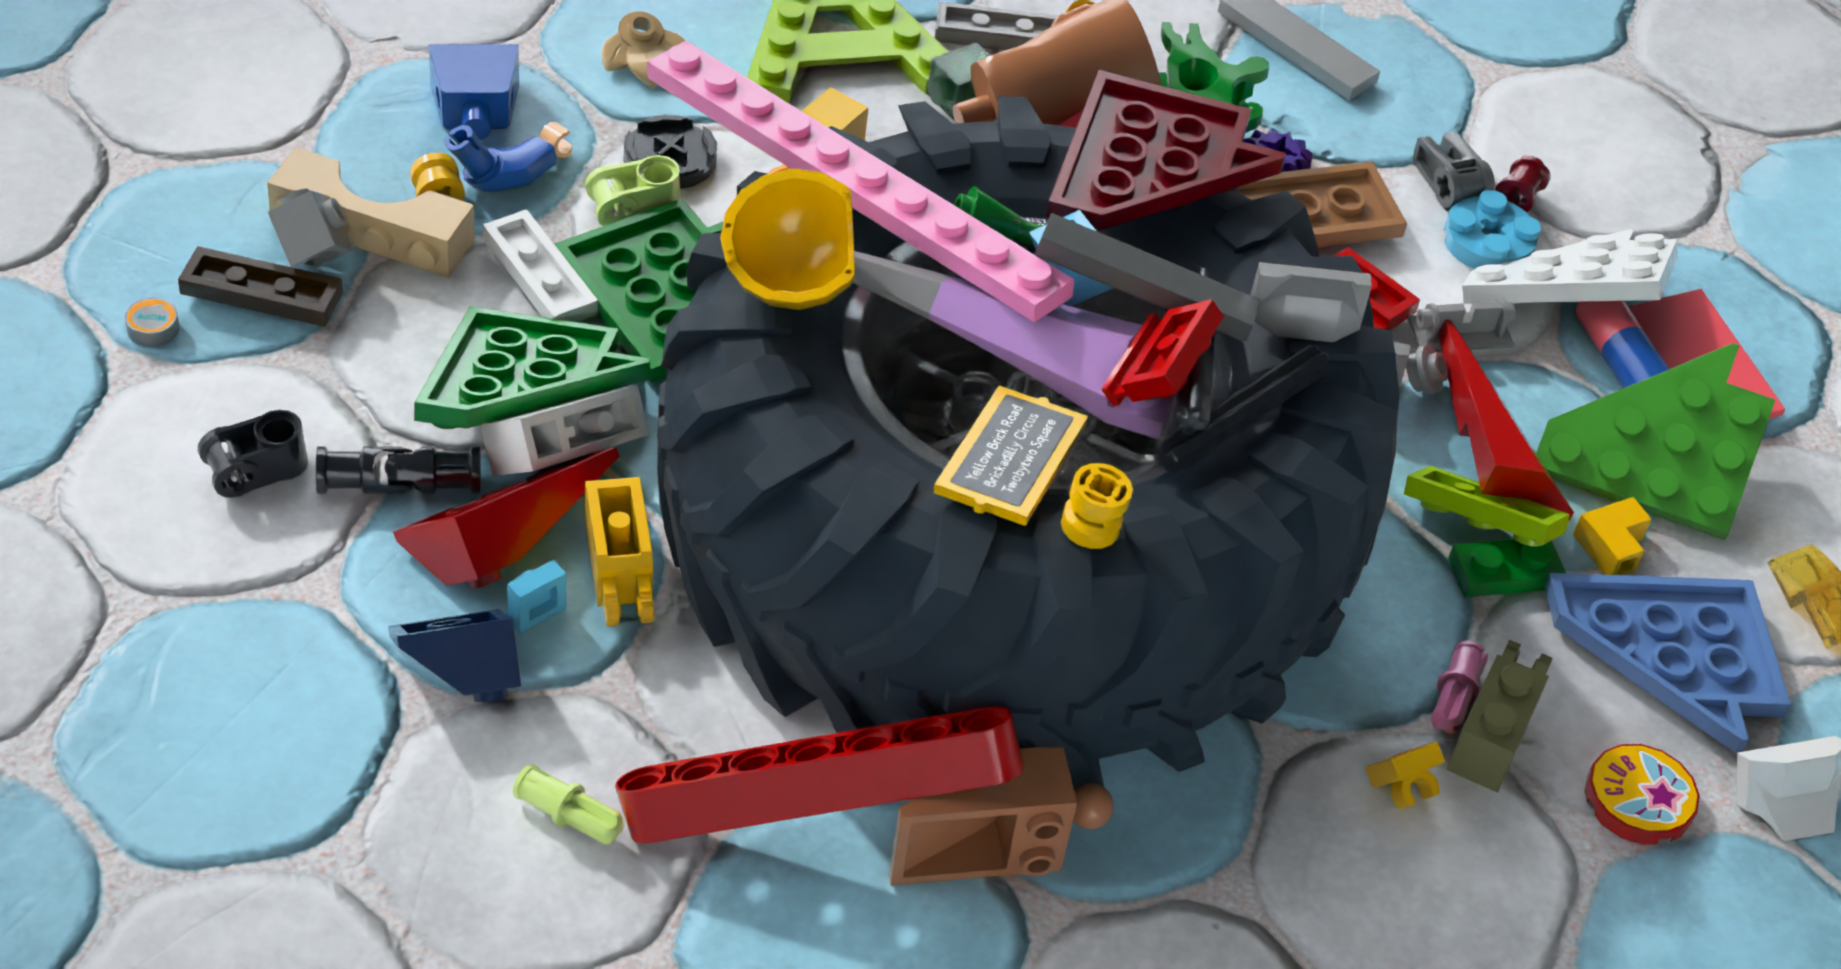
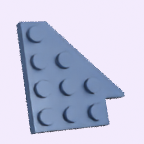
[1544,573,1791,753]

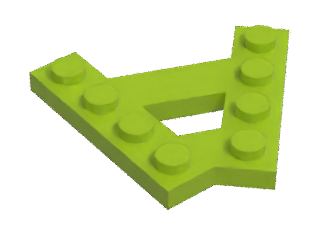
[747,0,963,103]

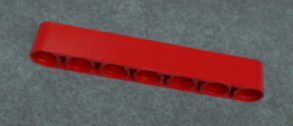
[615,706,1025,843]

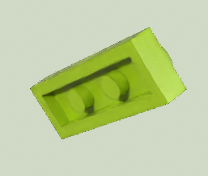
[1404,465,1570,546]

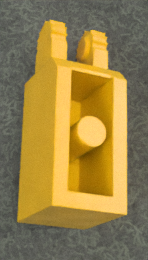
[585,477,654,626]

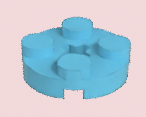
[1444,190,1541,269]

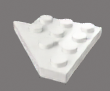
[1462,229,1678,304]

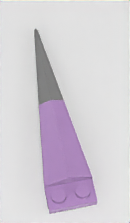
[853,251,1176,440]

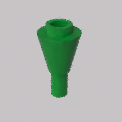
[954,186,1042,246]

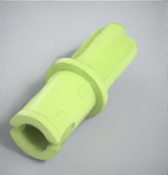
[513,764,625,844]

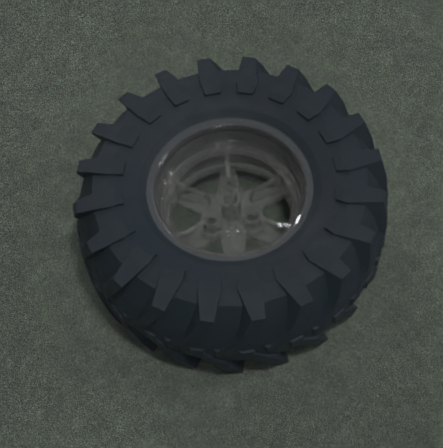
[657,96,1399,789]

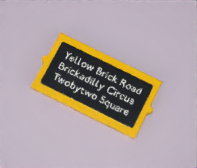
[933,386,1088,526]

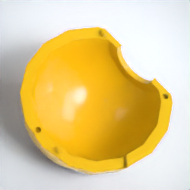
[720,168,855,310]

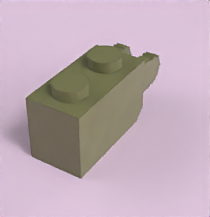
[1446,640,1553,793]

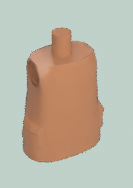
[953,0,1162,126]

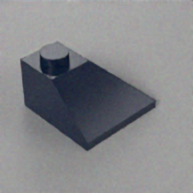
[388,609,521,702]

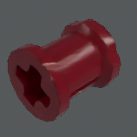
[1495,155,1551,213]

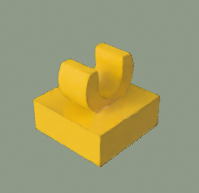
[1365,741,1445,809]

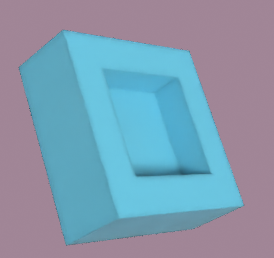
[507,560,566,633]

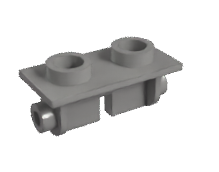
[1408,299,1516,352]

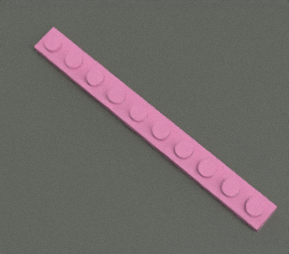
[647,41,1074,323]

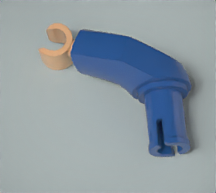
[445,122,572,192]

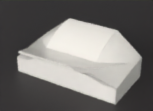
[1737,736,1841,841]

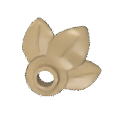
[601,11,686,89]

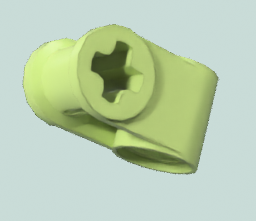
[584,155,680,226]

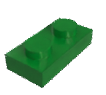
[1448,539,1566,598]

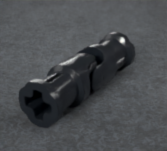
[315,446,481,494]

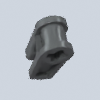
[1413,131,1495,208]

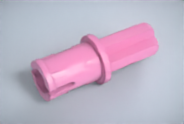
[1431,641,1488,734]

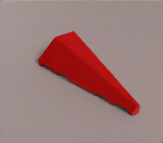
[1438,319,1574,521]

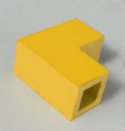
[1573,497,1652,575]

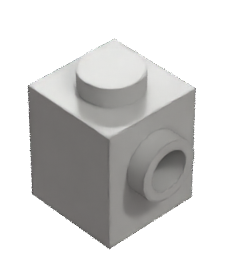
[268,188,353,271]

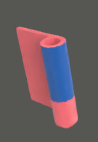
[1576,289,1785,419]

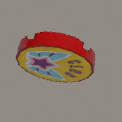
[1584,744,1700,845]

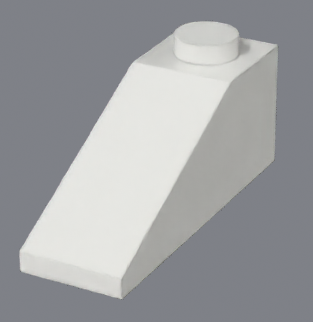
[480,385,649,476]

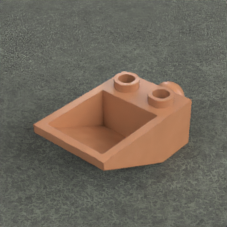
[889,747,1114,886]

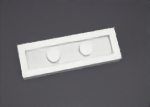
[483,209,598,322]

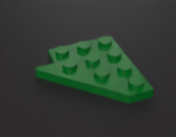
[554,198,723,383]
[414,306,651,429]

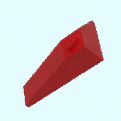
[393,447,620,590]

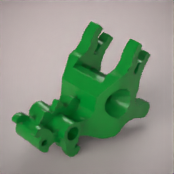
[1159,22,1269,133]

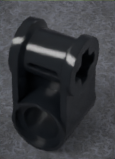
[197,409,308,498]

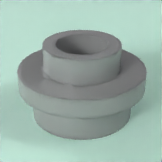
[1406,345,1448,394]

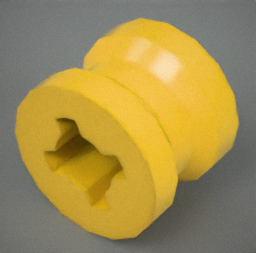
[410,152,465,201]

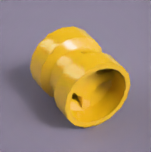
[1060,463,1133,549]

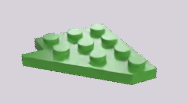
[1536,343,1775,540]

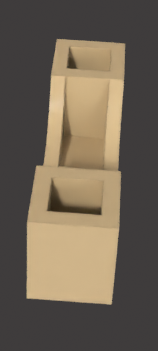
[267,147,475,278]

